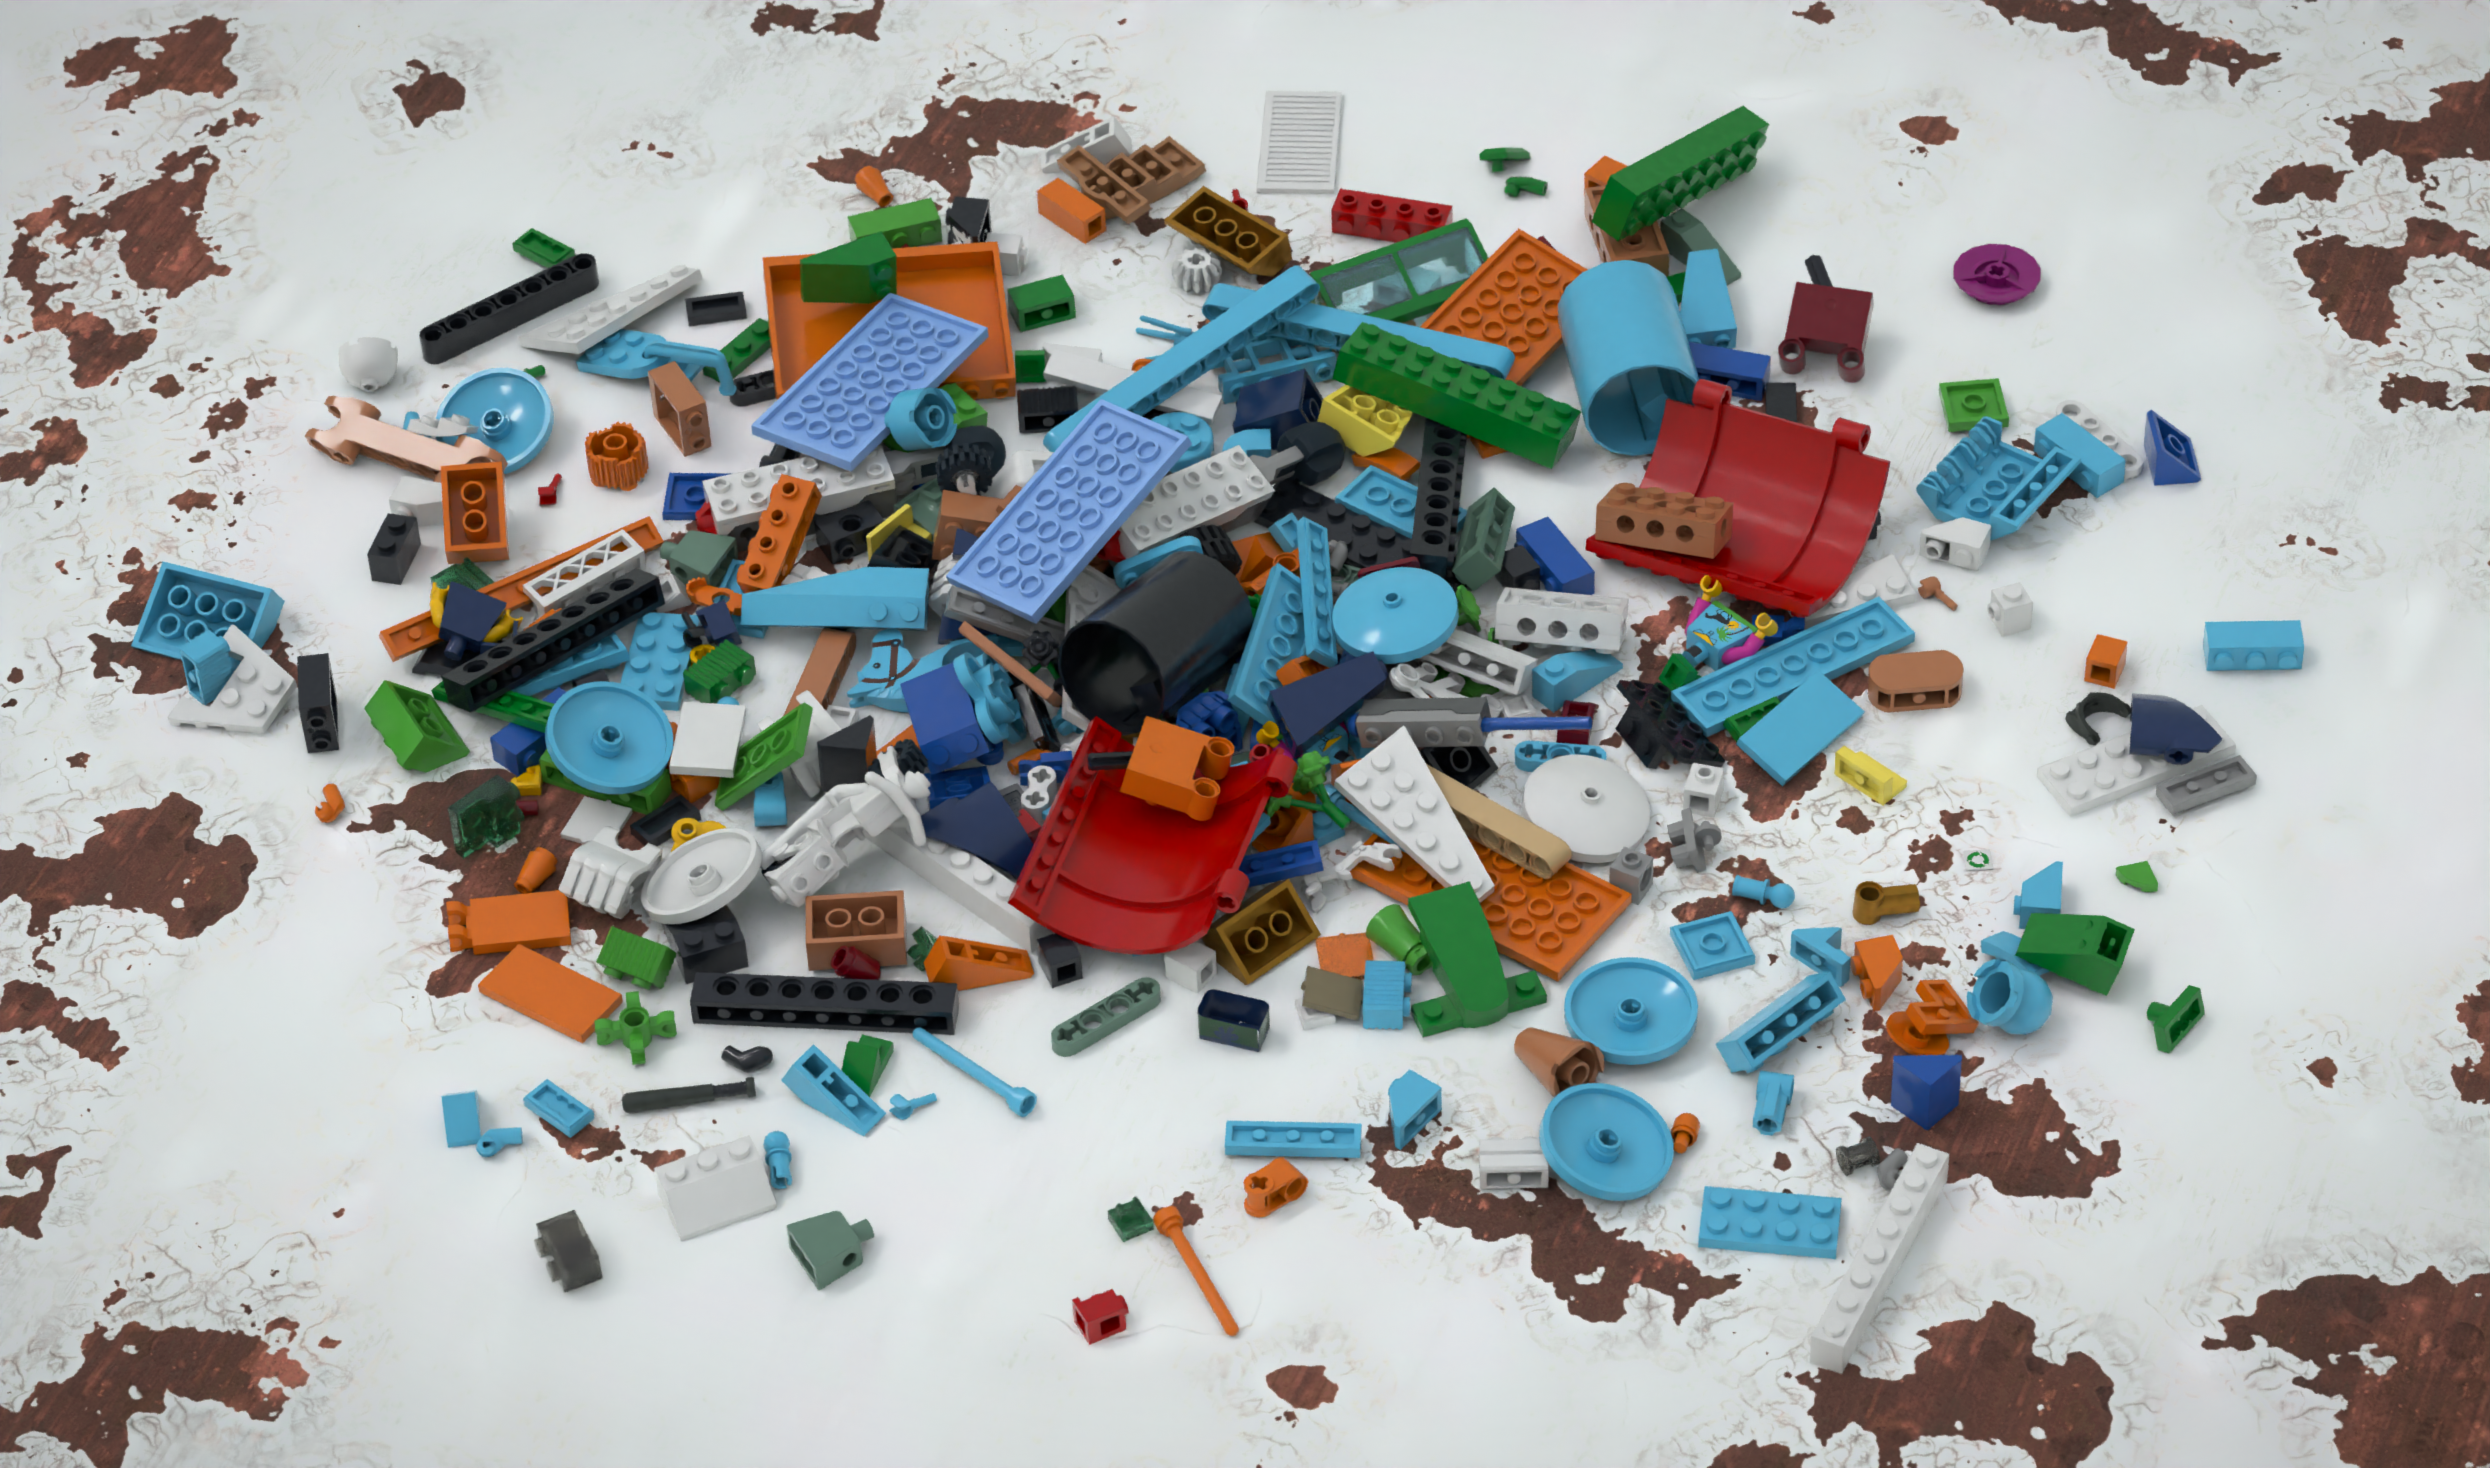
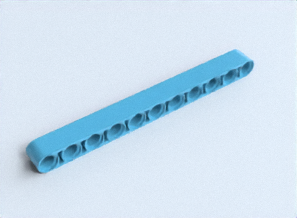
[1043,265,1320,452]
[1202,283,1515,380]

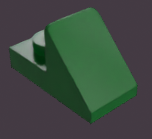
[841,1034,894,1097]

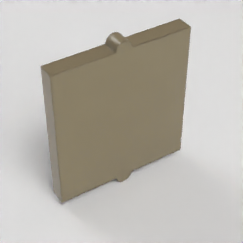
[1301,966,1363,1021]

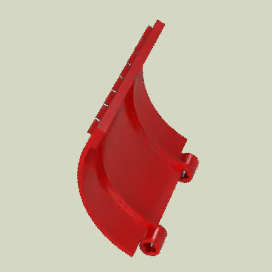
[1585,378,1891,618]
[1007,716,1298,955]

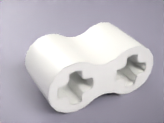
[1021,766,1057,827]

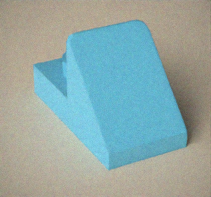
[1790,927,1851,987]

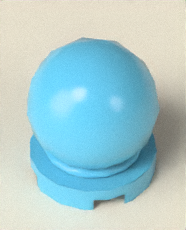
[1967,959,2053,1035]

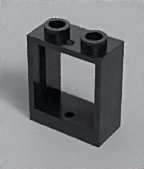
[297,653,339,753]

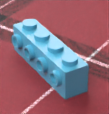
[1716,971,1846,1073]

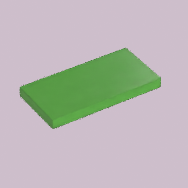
[714,702,813,811]

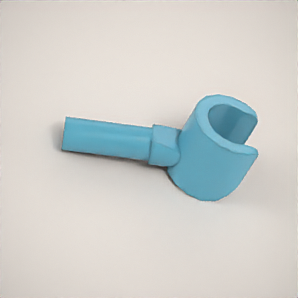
[889,1093,937,1120]

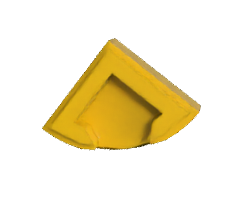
[509,765,543,796]

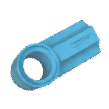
[1753,1070,1794,1136]

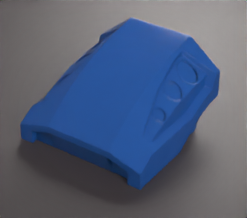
[1176,691,1243,752]

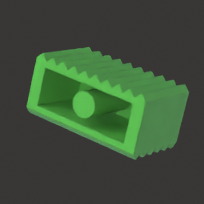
[596,926,677,991]

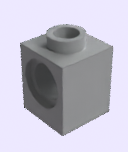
[1609,847,1654,905]

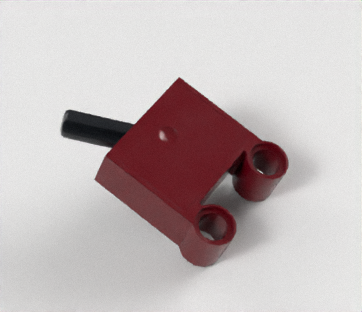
[1778,255,1874,383]

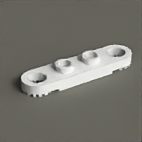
[2056,400,2143,480]

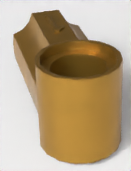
[1852,881,1920,925]

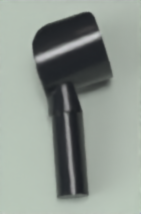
[681,612,705,647]

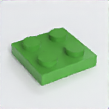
[1938,378,2009,432]

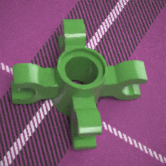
[594,991,677,1065]

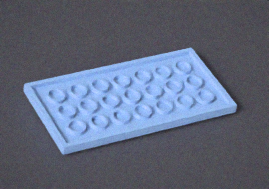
[751,293,989,472]
[946,399,1192,624]

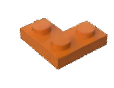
[1905,979,1979,1035]

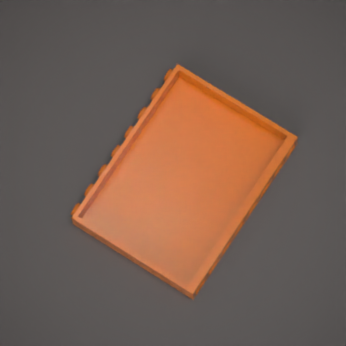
[763,241,1016,401]

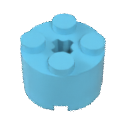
[884,387,957,451]

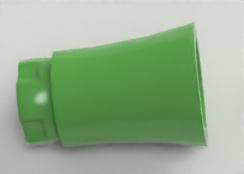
[1366,904,1433,976]

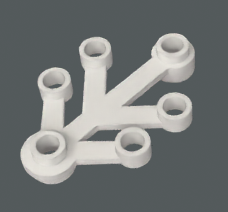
[1389,662,1503,718]

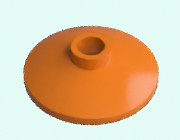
[1886,1011,1949,1055]

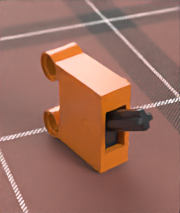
[1087,716,1235,821]

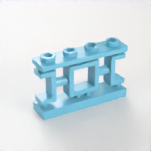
[1211,334,1337,404]

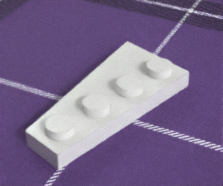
[1788,553,1916,629]

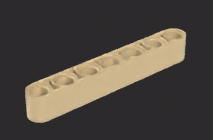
[1426,764,1572,879]

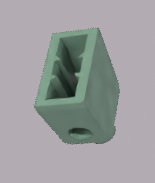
[660,530,739,588]
[786,1210,874,1291]

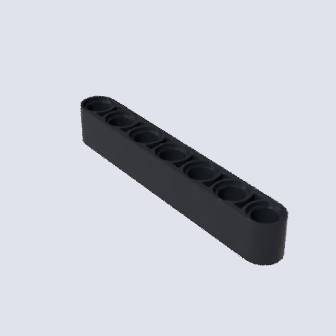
[419,253,599,364]

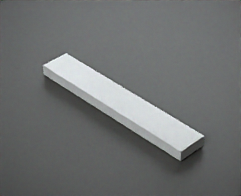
[1043,349,1223,425]

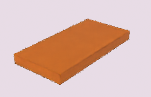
[478,944,623,1043]

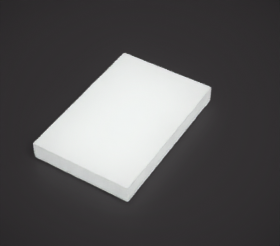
[669,702,746,778]

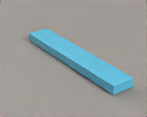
[1296,517,1338,668]

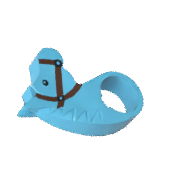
[847,629,1000,713]

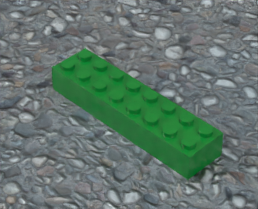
[1591,105,1769,241]
[1333,322,1581,469]

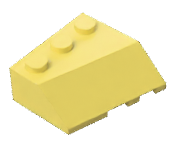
[1317,385,1414,457]

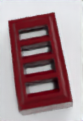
[1556,700,1596,745]

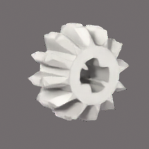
[1172,247,1222,294]

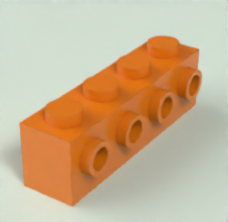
[737,474,822,594]

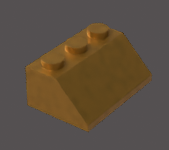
[1202,879,1321,985]

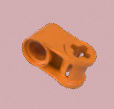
[1244,1157,1308,1218]

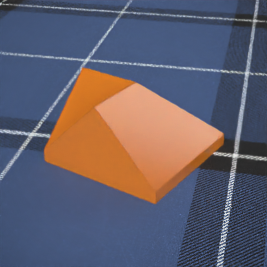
[1232,532,1284,583]

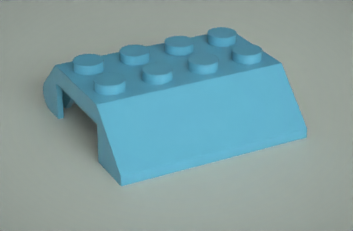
[1916,416,2081,541]

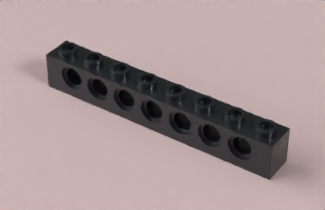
[1410,418,1467,580]
[441,568,665,713]
[690,972,959,1035]

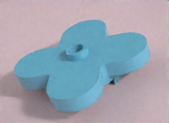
[953,652,1027,744]

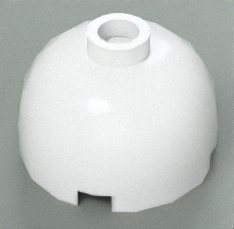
[338,337,398,392]

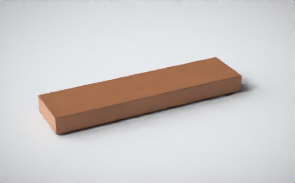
[958,621,1063,708]

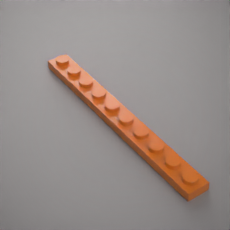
[379,516,664,662]

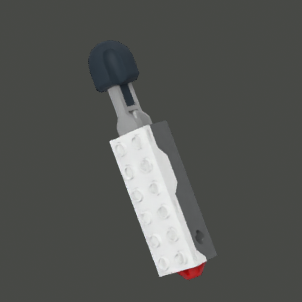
[1097,422,1345,568]
[695,425,1006,552]

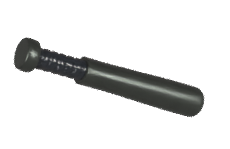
[622,1077,756,1113]

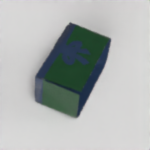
[1197,989,1270,1052]

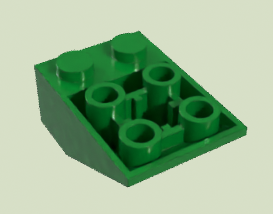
[2015,913,2135,996]

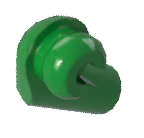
[1504,177,1548,197]

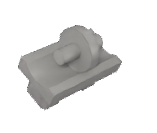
[1667,808,1722,873]

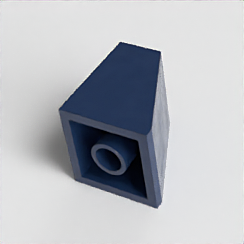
[1233,369,1323,450]

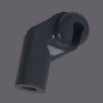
[721,1045,773,1073]

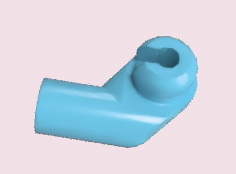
[476,1127,523,1157]

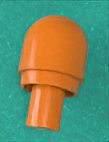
[1671,1113,1700,1153]

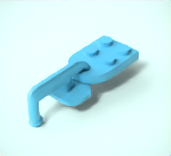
[576,329,737,396]

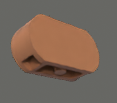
[1867,650,1964,713]

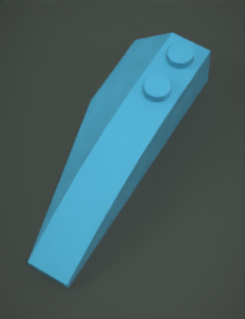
[741,567,929,631]

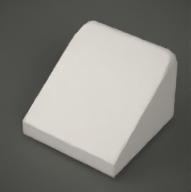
[656,574,693,613]

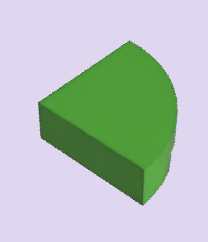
[2115,861,2158,892]

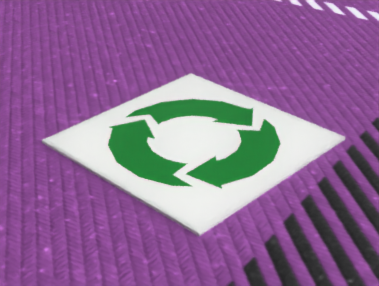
[1963,849,1994,871]

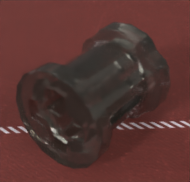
[1836,1137,1880,1176]

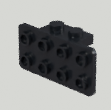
[1615,680,1725,769]

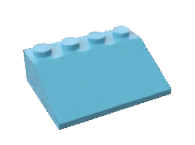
[131,561,285,670]

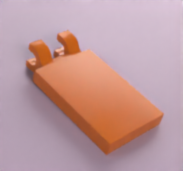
[446,890,571,955]

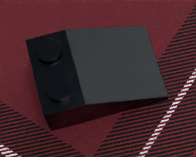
[867,525,940,588]
[661,905,749,984]

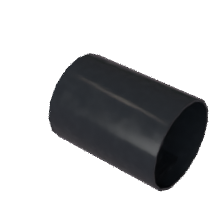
[1058,551,1254,736]

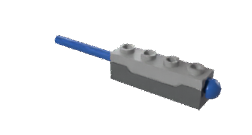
[1347,697,1592,748]

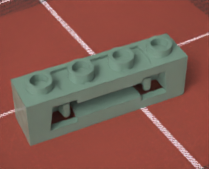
[1452,487,1515,591]

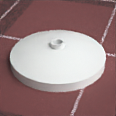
[1521,755,1650,863]
[641,828,762,925]

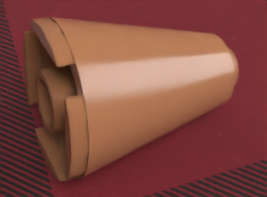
[1514,1027,1605,1098]

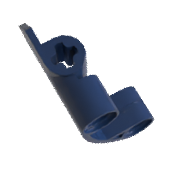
[2129,693,2222,765]
[921,781,1034,880]

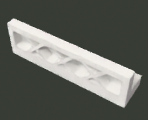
[522,529,646,619]

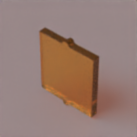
[1315,933,1374,980]

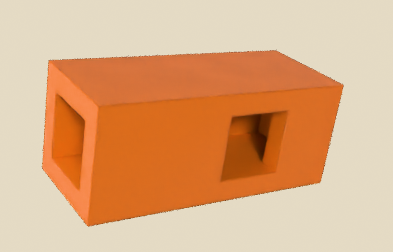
[1037,178,1106,244]

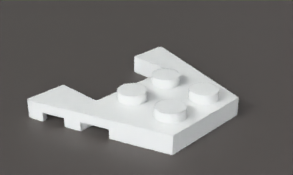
[167,625,297,734]

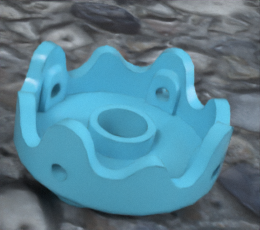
[1151,412,1214,474]

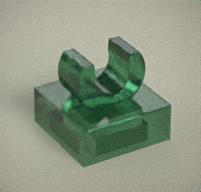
[907,926,938,972]
[1107,1196,1154,1242]

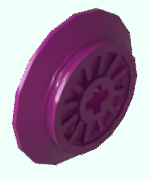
[1953,244,2041,305]

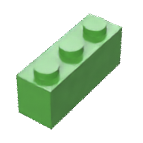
[848,198,943,249]

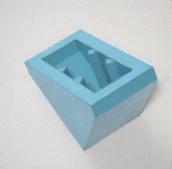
[441,1090,481,1148]

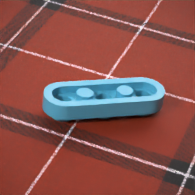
[1113,536,1203,588]

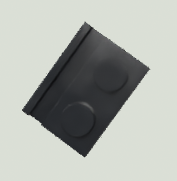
[1013,683,1061,752]

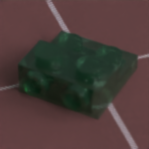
[448,774,525,858]

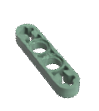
[1051,977,1161,1057]

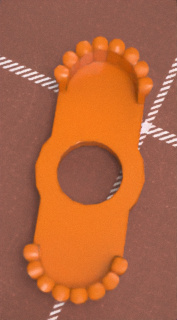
[686,577,750,616]

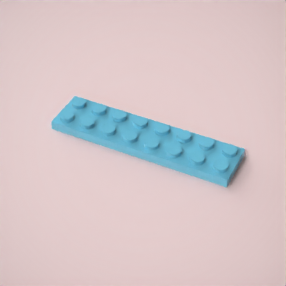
[1671,596,1915,738]

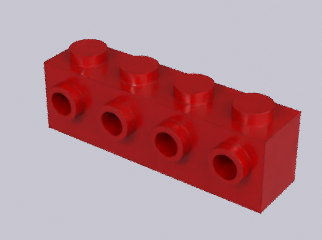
[1331,188,1453,242]

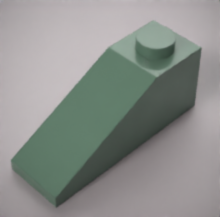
[1660,208,1741,285]

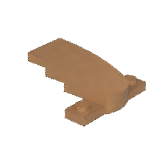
[1057,136,1206,225]

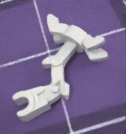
[1304,841,1403,913]

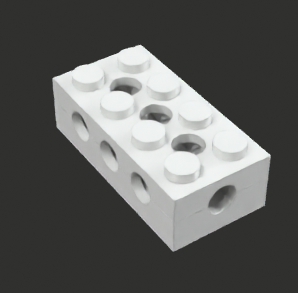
[1494,587,1629,654]

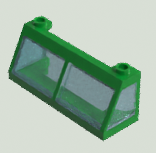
[1309,218,1488,353]

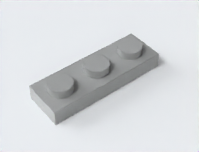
[2156,755,2257,815]

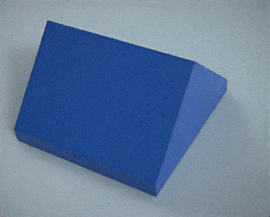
[2144,409,2201,486]
[1890,1055,1962,1130]

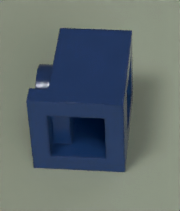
[696,600,742,646]

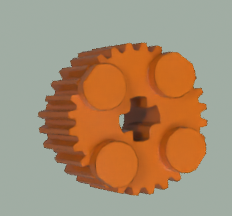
[585,421,649,491]

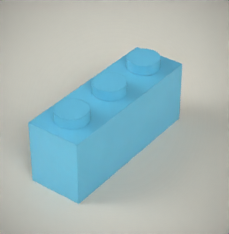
[2034,413,2126,498]
[2203,620,2304,671]

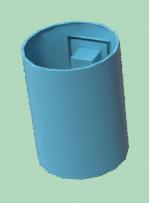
[1558,260,1699,456]

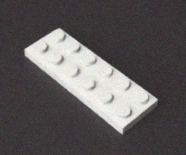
[2037,705,2236,817]

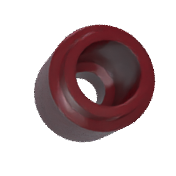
[831,946,881,980]

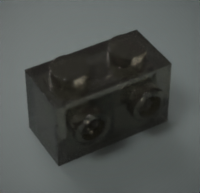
[534,1210,603,1293]

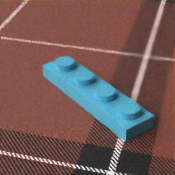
[1225,1120,1362,1158]

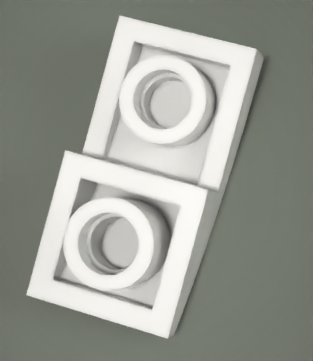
[407,414,479,437]

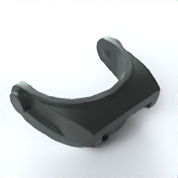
[2065,692,2131,745]

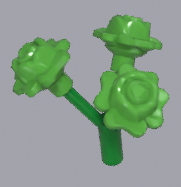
[1264,750,1352,830]

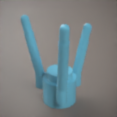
[1136,315,1194,360]

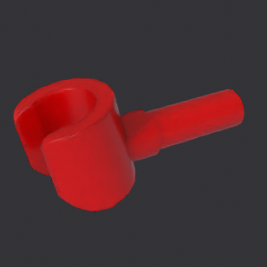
[1232,189,1248,211]
[538,474,562,505]

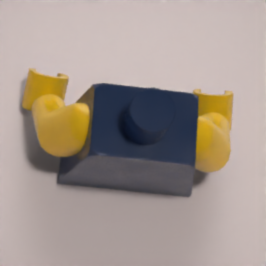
[429,581,523,661]

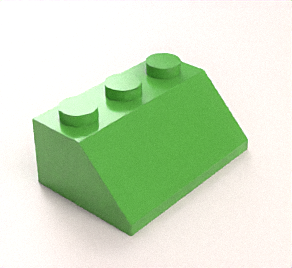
[364,680,470,773]

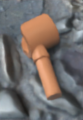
[1918,576,1958,611]

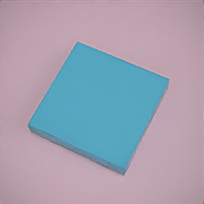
[1670,911,1755,980]

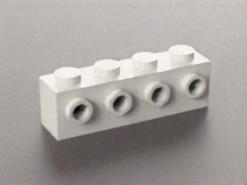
[1417,628,1538,695]

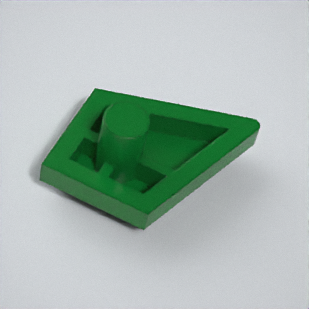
[1479,147,1530,172]

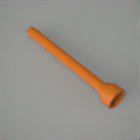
[1153,1206,1239,1336]

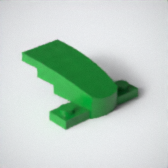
[1408,881,1547,1037]

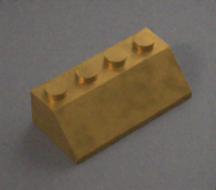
[1164,186,1292,276]

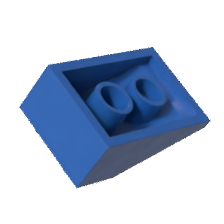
[900,662,996,775]
[924,766,990,811]

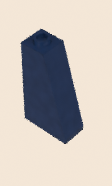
[1267,651,1388,758]

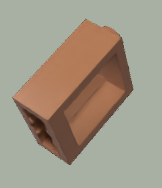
[648,361,712,457]

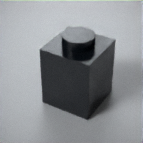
[1495,545,1540,590]
[1036,933,1083,988]

